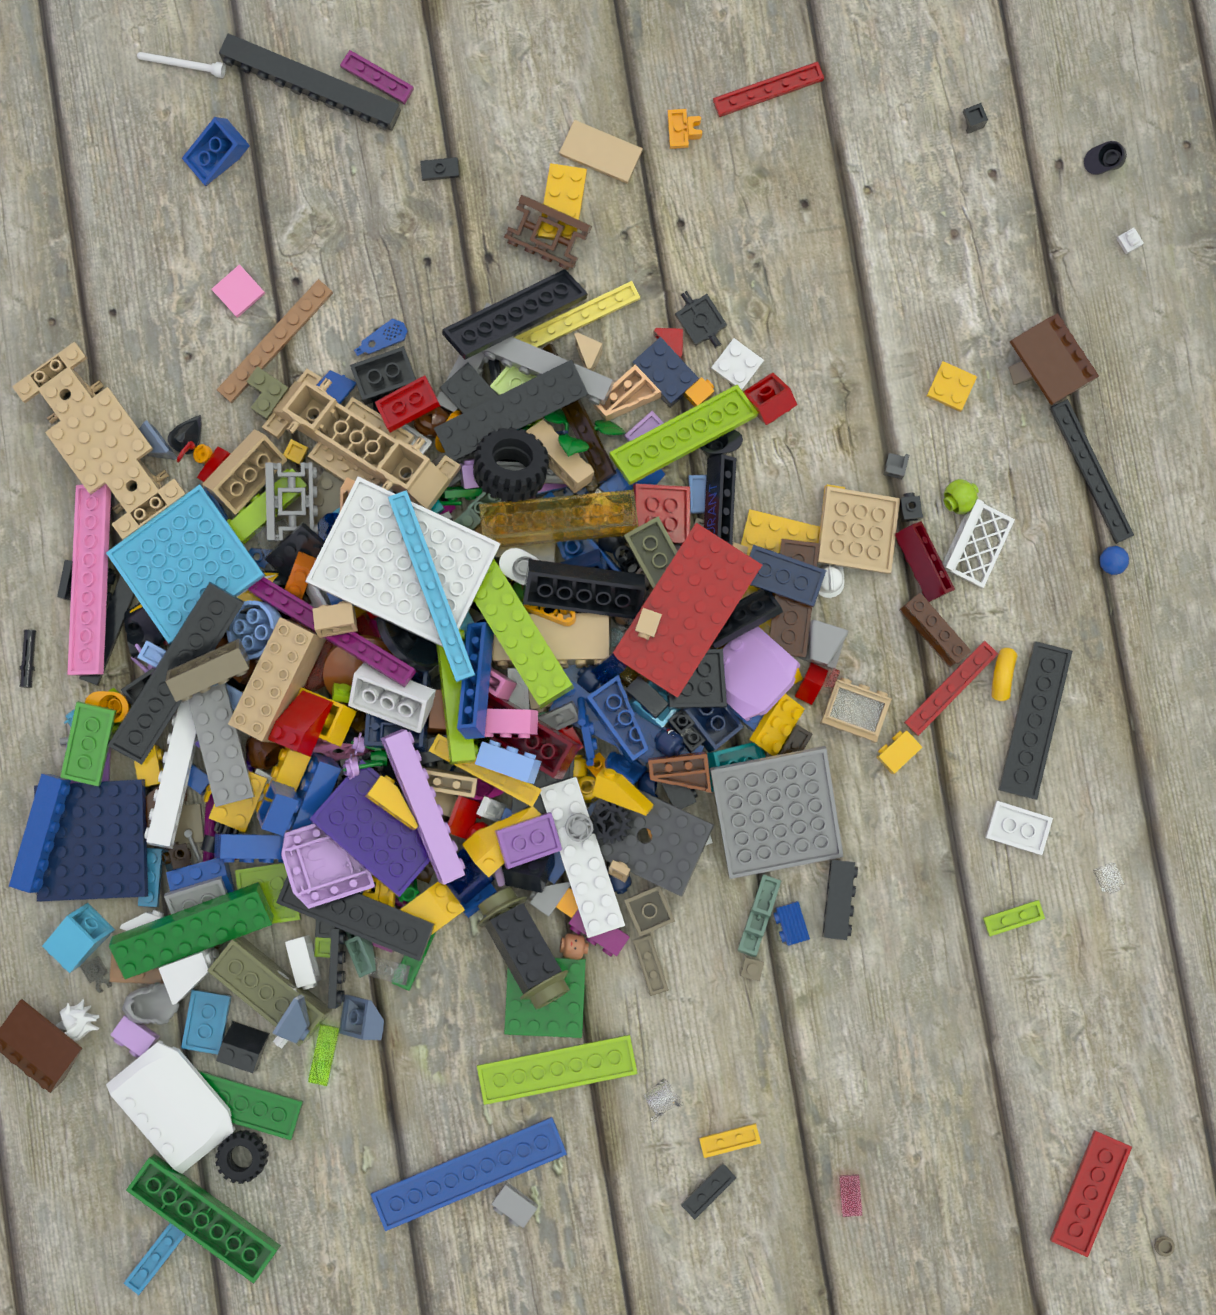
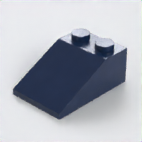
[684,705,744,753]

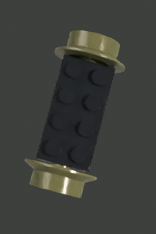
[478,887,570,1010]

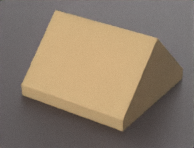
[574,333,603,371]

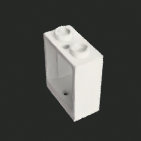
[285,935,322,990]

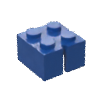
[257,780,300,836]

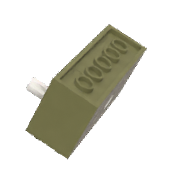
[207,936,332,1049]

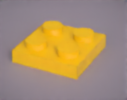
[927,361,977,412]

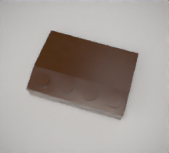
[1010,313,1099,405]
[0,999,83,1093]

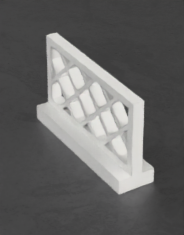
[942,499,1015,588]

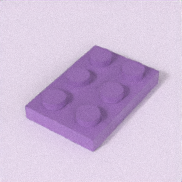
[495,812,562,869]

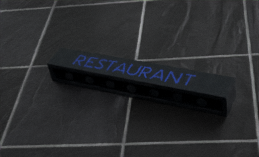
[704,454,737,545]

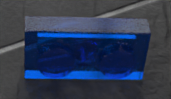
[591,653,627,684]

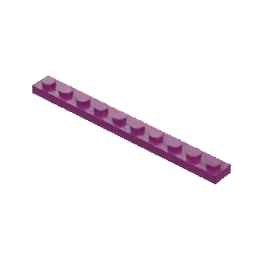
[248,577,416,687]

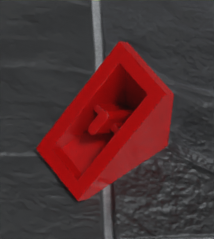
[653,328,683,359]
[795,662,828,705]

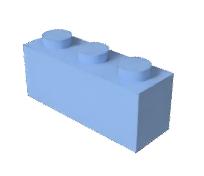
[475,740,542,784]

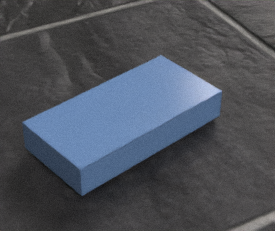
[689,475,706,514]

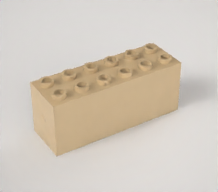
[492,613,611,670]
[228,617,326,743]

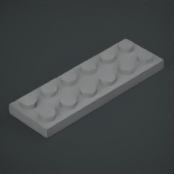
[188,683,255,807]

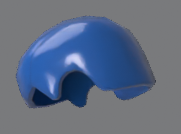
[1100,545,1129,575]

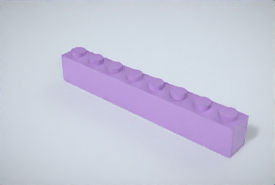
[381,729,465,885]

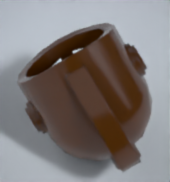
[412,406,450,438]
[245,736,285,770]

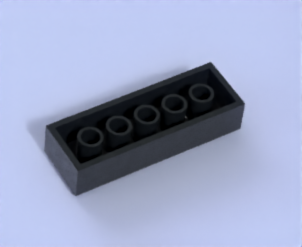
[523,559,646,619]

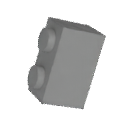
[491,1181,538,1228]

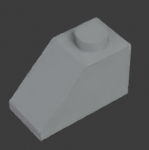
[529,882,570,916]

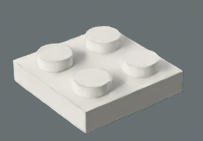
[711,338,764,390]

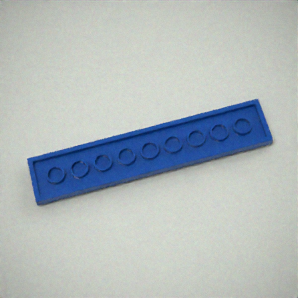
[370,1117,567,1231]

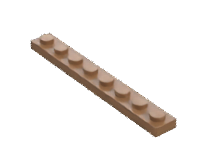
[217,279,333,403]

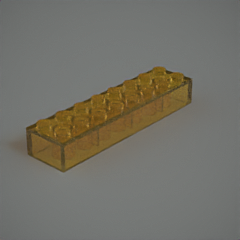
[479,490,638,548]

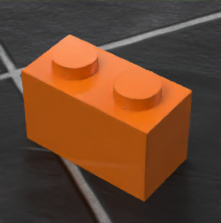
[285,552,317,600]

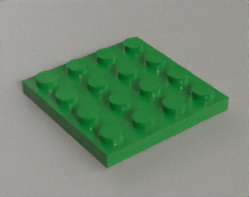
[504,957,586,1038]

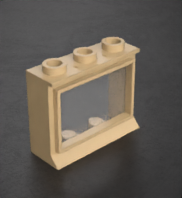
[820,677,892,743]

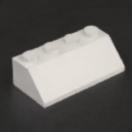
[348,663,436,733]

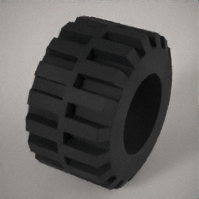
[215,1130,269,1184]

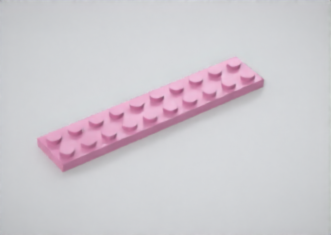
[67,484,111,676]

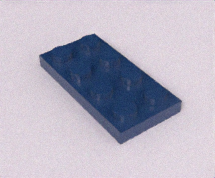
[749,545,827,607]

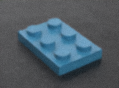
[181,989,231,1055]

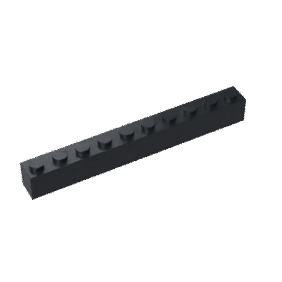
[219,33,401,131]

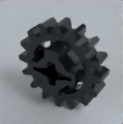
[590,801,632,844]

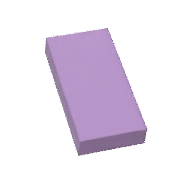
[624,411,664,442]

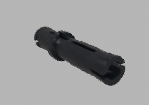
[19,630,36,688]

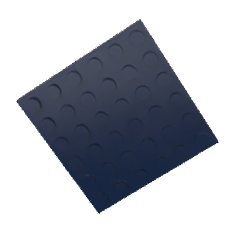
[34,779,148,902]

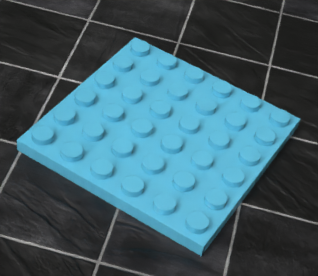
[106,484,265,644]

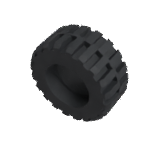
[473,428,549,502]

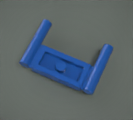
[577,697,598,766]

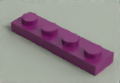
[340,50,414,105]

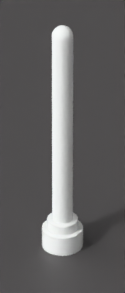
[137,52,226,78]

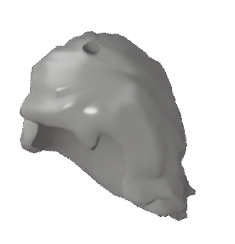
[122,982,179,1025]

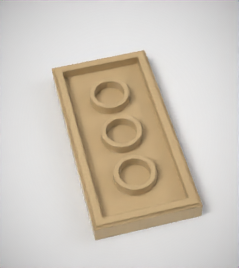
[559,120,643,184]

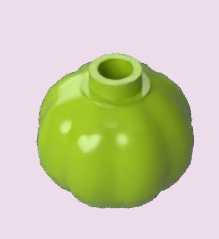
[943,479,979,515]

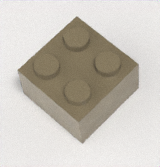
[624,885,675,937]

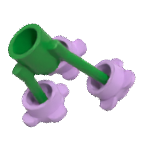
[343,732,387,780]

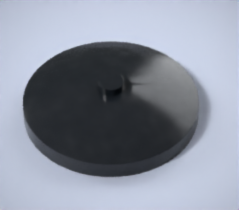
[377,616,438,672]

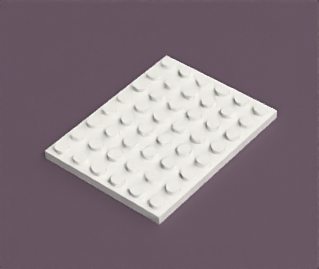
[306,477,501,647]

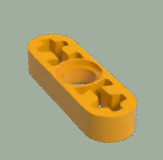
[523,604,576,626]

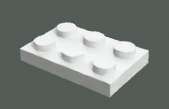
[985,801,1053,855]

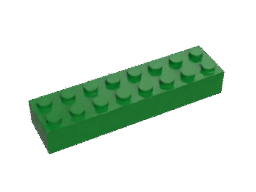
[109,882,274,979]
[126,1154,281,1284]

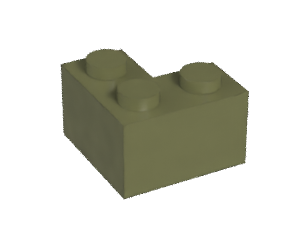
[246,366,289,420]

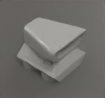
[799,620,849,669]

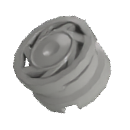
[565,813,593,842]

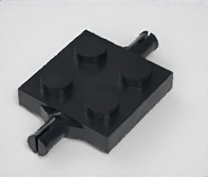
[675,291,727,349]

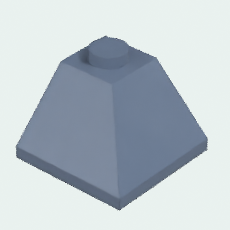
[139,420,177,460]
[339,994,384,1040]
[272,995,310,1043]

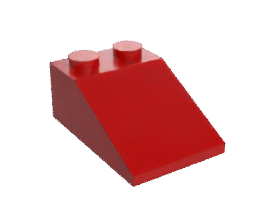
[268,690,334,757]

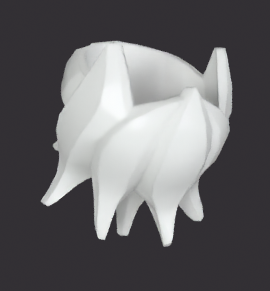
[56,999,99,1042]

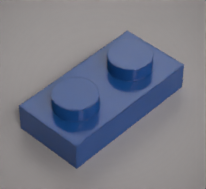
[458,878,497,918]

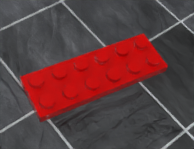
[1050,1130,1132,1257]

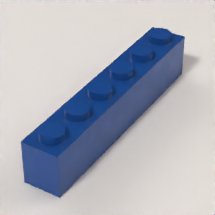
[457,622,494,739]
[9,774,71,893]

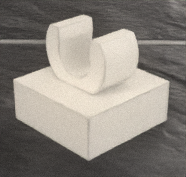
[1116,228,1144,254]

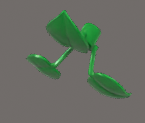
[543,410,626,457]

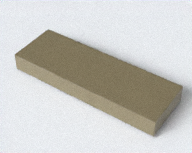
[632,934,669,996]

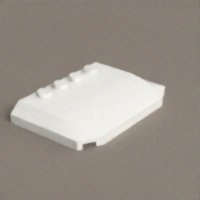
[106,1040,235,1174]

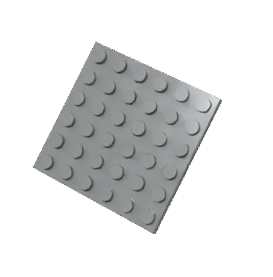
[710,746,844,879]

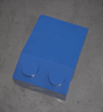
[182,117,250,186]

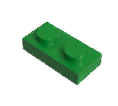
[441,486,482,501]

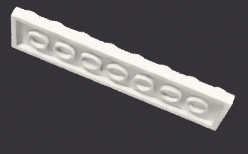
[540,777,625,938]

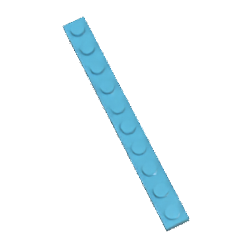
[388,490,475,682]

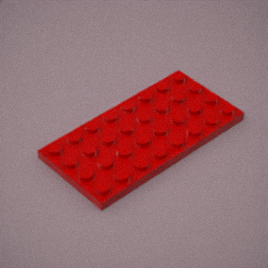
[611,523,762,698]

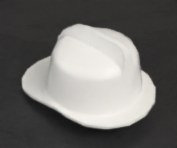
[499,548,538,585]
[817,563,844,598]

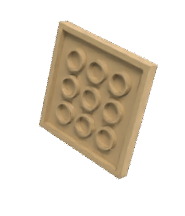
[818,486,900,574]

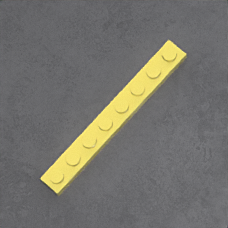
[514,281,640,348]

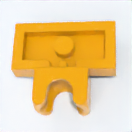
[667,109,702,149]

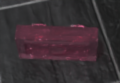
[839,1174,862,1217]

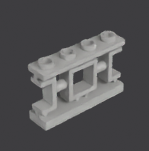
[265,462,318,541]

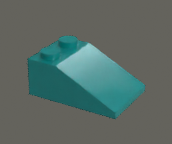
[707,742,766,792]

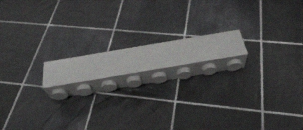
[481,337,614,405]

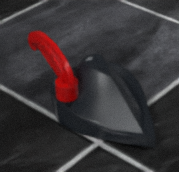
[168,415,202,463]

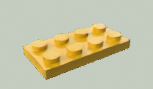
[538,163,587,243]

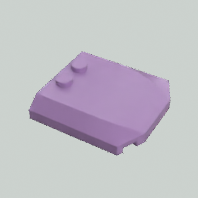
[723,627,800,721]
[281,824,375,909]

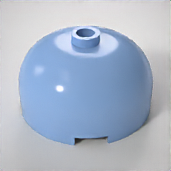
[227,600,282,659]

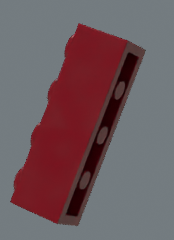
[895,521,955,602]

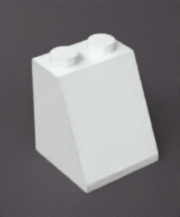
[159,947,219,1005]

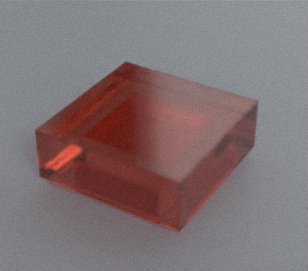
[824,668,840,689]

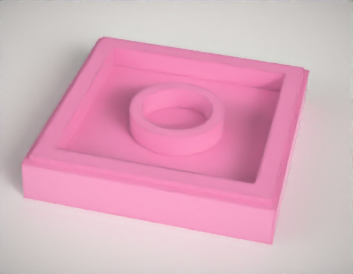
[212,264,265,318]

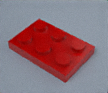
[375,375,441,433]

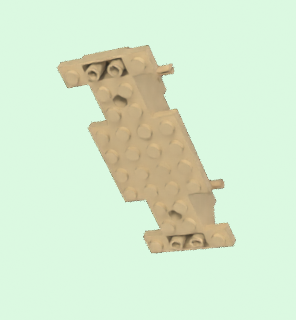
[12,341,186,540]
[262,369,461,510]

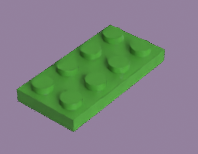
[60,701,117,786]

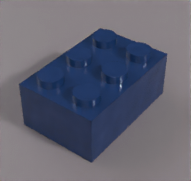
[632,337,699,408]

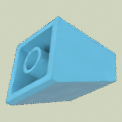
[42,903,115,973]

